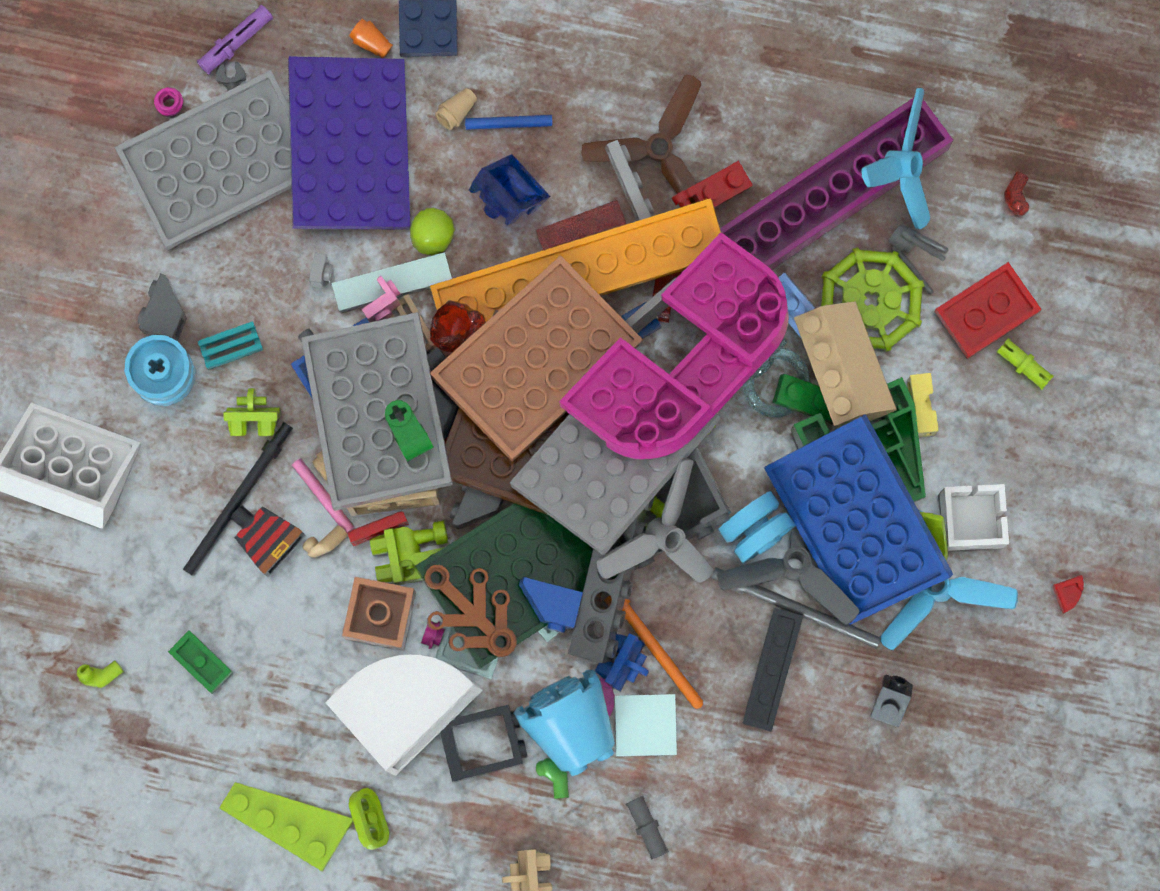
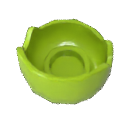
[410,207,455,256]

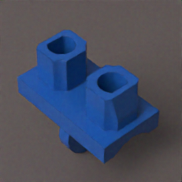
[595,633,649,692]

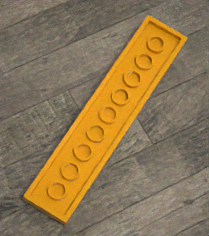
[430,198,721,343]

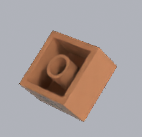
[342,577,416,651]

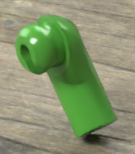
[536,758,569,799]

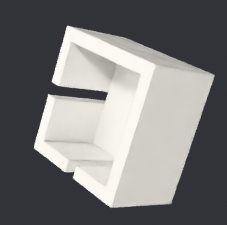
[940,484,1009,551]

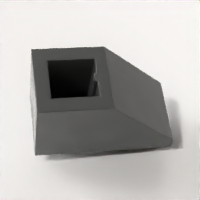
[137,273,187,341]
[450,485,504,530]

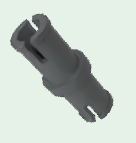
[626,796,669,860]

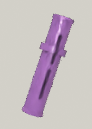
[197,5,273,75]

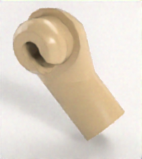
[303,525,347,558]

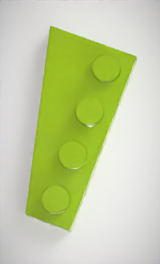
[219,782,353,871]

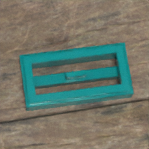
[197,321,263,370]

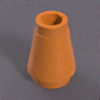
[349,18,393,58]

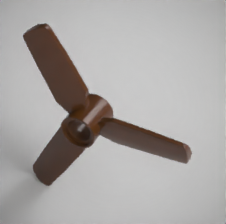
[581,74,701,204]

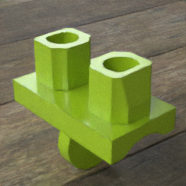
[223,388,281,436]

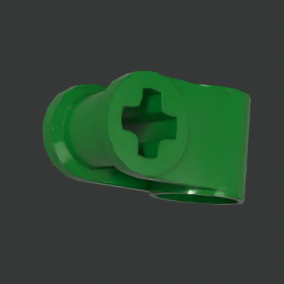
[385,400,434,462]

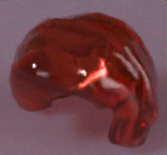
[429,300,486,353]

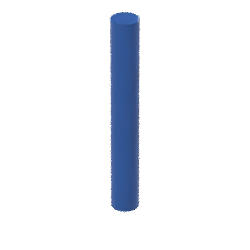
[465,115,552,130]

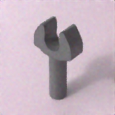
[216,62,246,91]

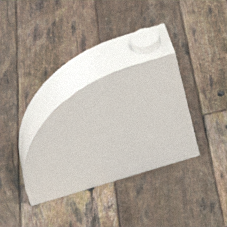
[325,654,483,776]

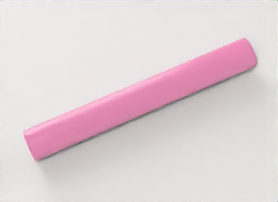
[292,458,355,533]

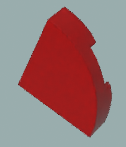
[1052,575,1084,613]

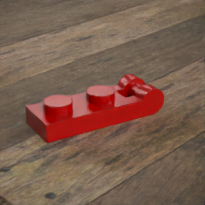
[671,160,753,208]

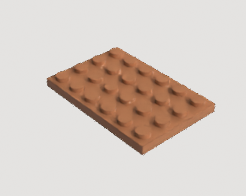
[430,255,643,462]

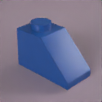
[519,577,583,633]

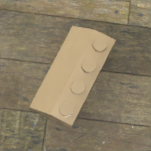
[794,301,897,428]

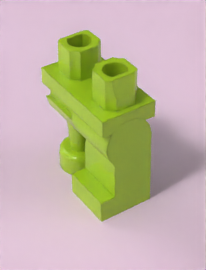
[370,520,449,585]

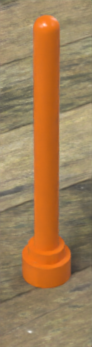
[604,595,703,709]

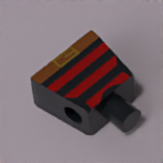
[231,505,306,577]

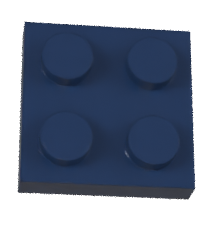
[399,0,458,57]

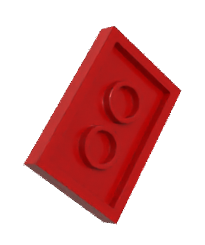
[934,262,1042,359]

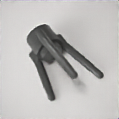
[888,223,948,294]

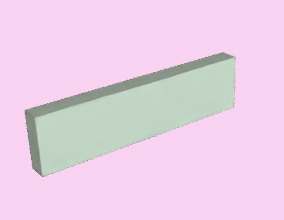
[332,252,452,313]

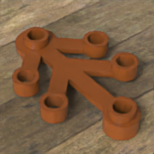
[424,565,517,657]

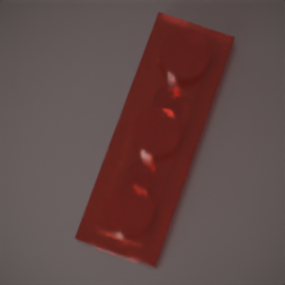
[536,200,627,250]

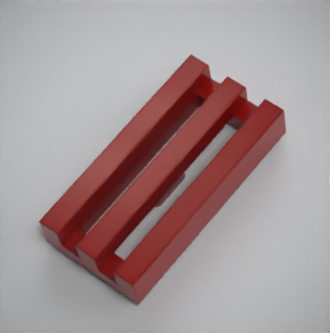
[347,511,409,547]

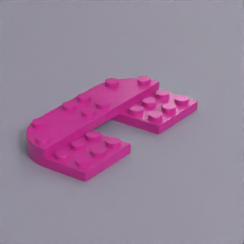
[559,232,789,459]

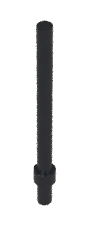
[183,422,293,576]

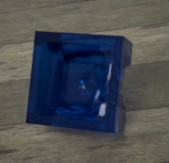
[469,154,551,226]

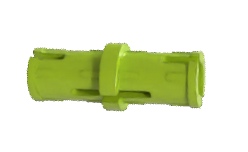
[997,338,1054,390]

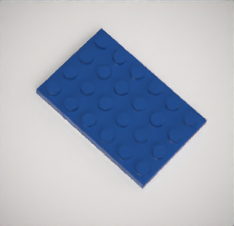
[764,414,953,625]

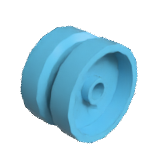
[124,335,196,406]
[718,491,796,564]

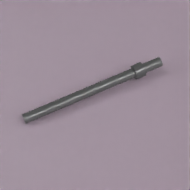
[711,567,881,649]

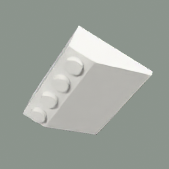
[0,402,140,529]

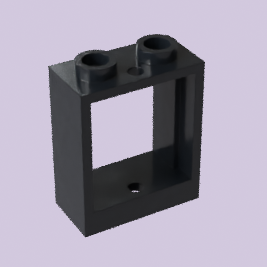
[440,705,528,783]

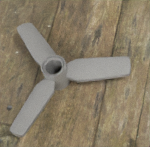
[597,458,713,583]

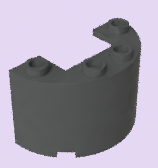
[615,447,731,569]

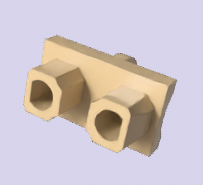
[502,849,552,891]

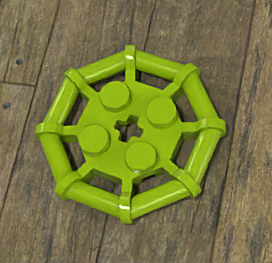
[821,247,925,352]

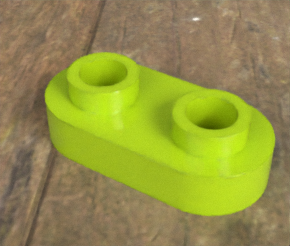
[349,788,389,850]

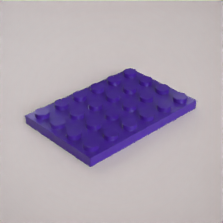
[288,56,410,230]

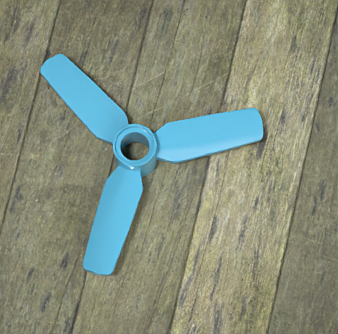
[862,88,930,229]
[880,510,1018,650]

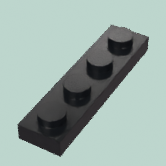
[742,608,803,732]

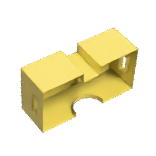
[907,373,939,438]

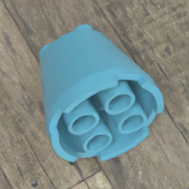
[514,670,615,776]

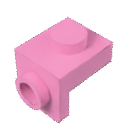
[361,276,400,322]

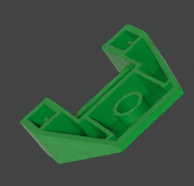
[791,377,926,502]

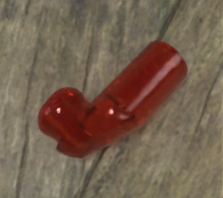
[1004,172,1029,216]

